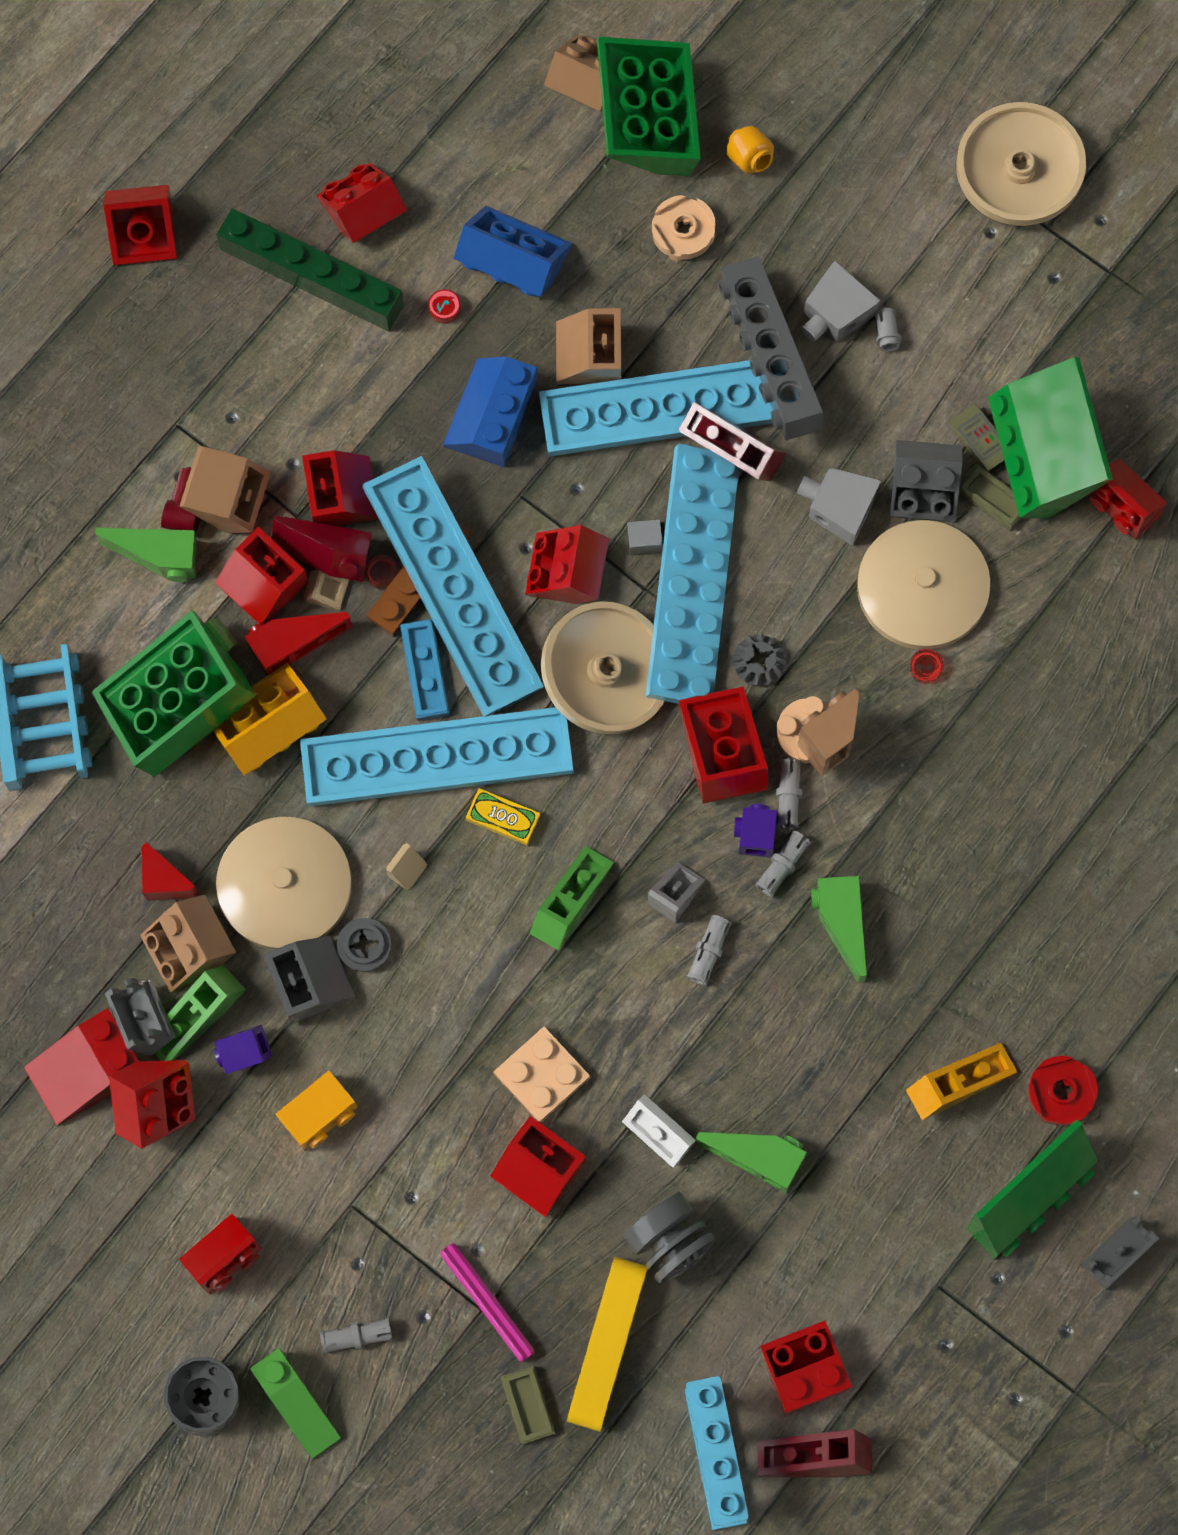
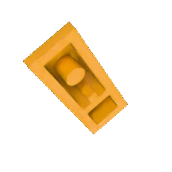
[906,1043,1017,1120]

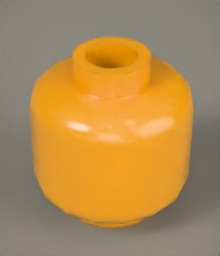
[727,126,774,174]

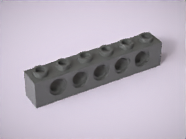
[718,256,823,441]

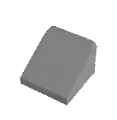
[627,520,663,555]

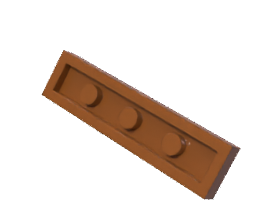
[366,522,471,637]

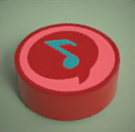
[428,289,461,324]

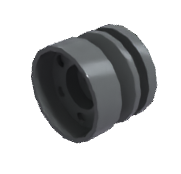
[623,1192,717,1284]
[164,1357,240,1436]

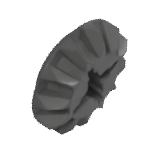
[733,633,786,686]
[337,918,391,972]

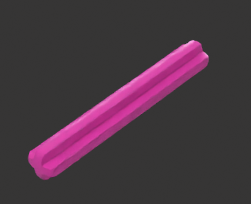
[440,1243,534,1362]

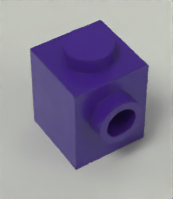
[734,804,777,857]
[214,1024,273,1074]

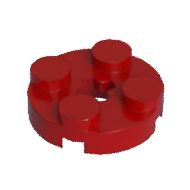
[1027,1055,1098,1126]

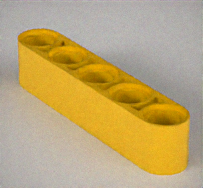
[567,1256,648,1432]

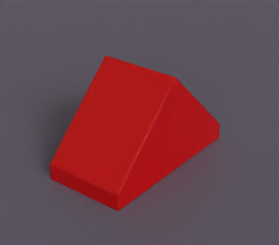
[141,842,199,901]

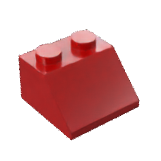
[103,185,177,265]

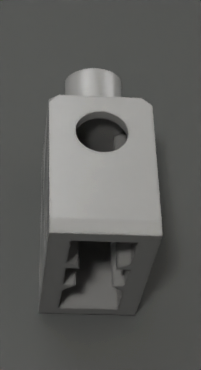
[801,261,880,342]
[797,468,881,546]

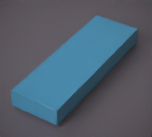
[400,619,450,721]

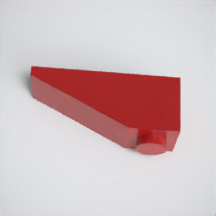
[244,612,353,676]

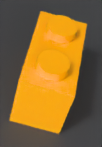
[276,1071,357,1151]

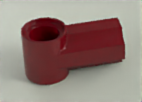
[161,467,200,534]

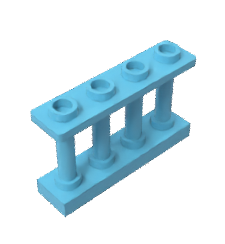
[0,644,92,791]
[684,1376,748,1531]

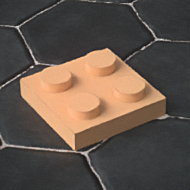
[494,1027,590,1123]

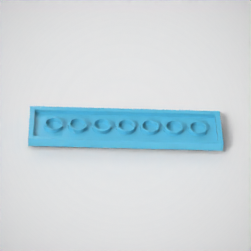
[539,360,795,457]
[645,443,739,704]
[363,456,544,716]
[300,707,574,807]

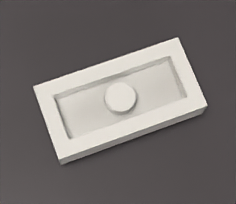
[622,1095,696,1167]

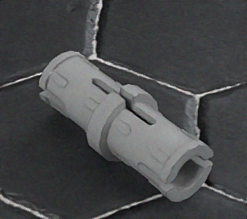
[776,758,802,829]
[755,831,811,897]
[687,915,732,986]
[320,1318,393,1354]

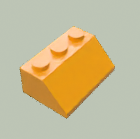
[213,663,327,775]

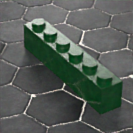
[216,208,404,332]

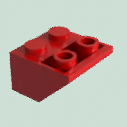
[316,163,407,243]
[302,450,379,526]
[1088,458,1167,540]
[525,525,609,604]
[215,527,309,624]
[109,1060,195,1149]
[490,1116,587,1218]
[179,1213,262,1295]
[760,1320,852,1416]

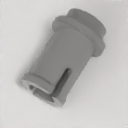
[875,308,902,352]

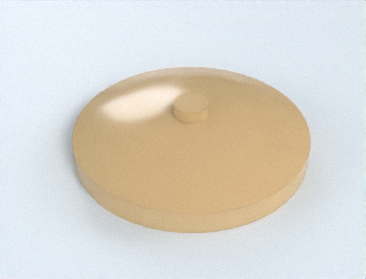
[956,102,1086,226]
[857,520,990,650]
[541,601,664,734]
[216,817,352,950]

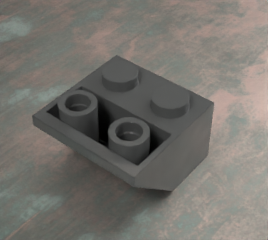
[890,440,963,521]
[264,936,355,1024]

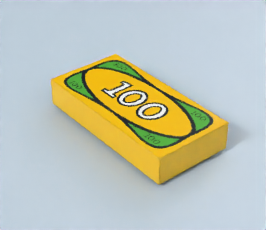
[465,788,541,846]

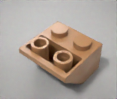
[544,35,602,111]
[556,308,621,384]
[179,446,271,533]
[797,689,859,776]
[140,895,236,993]

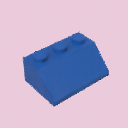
[453,206,572,297]
[443,357,538,467]

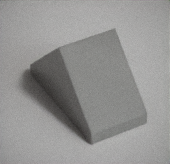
[648,861,705,923]

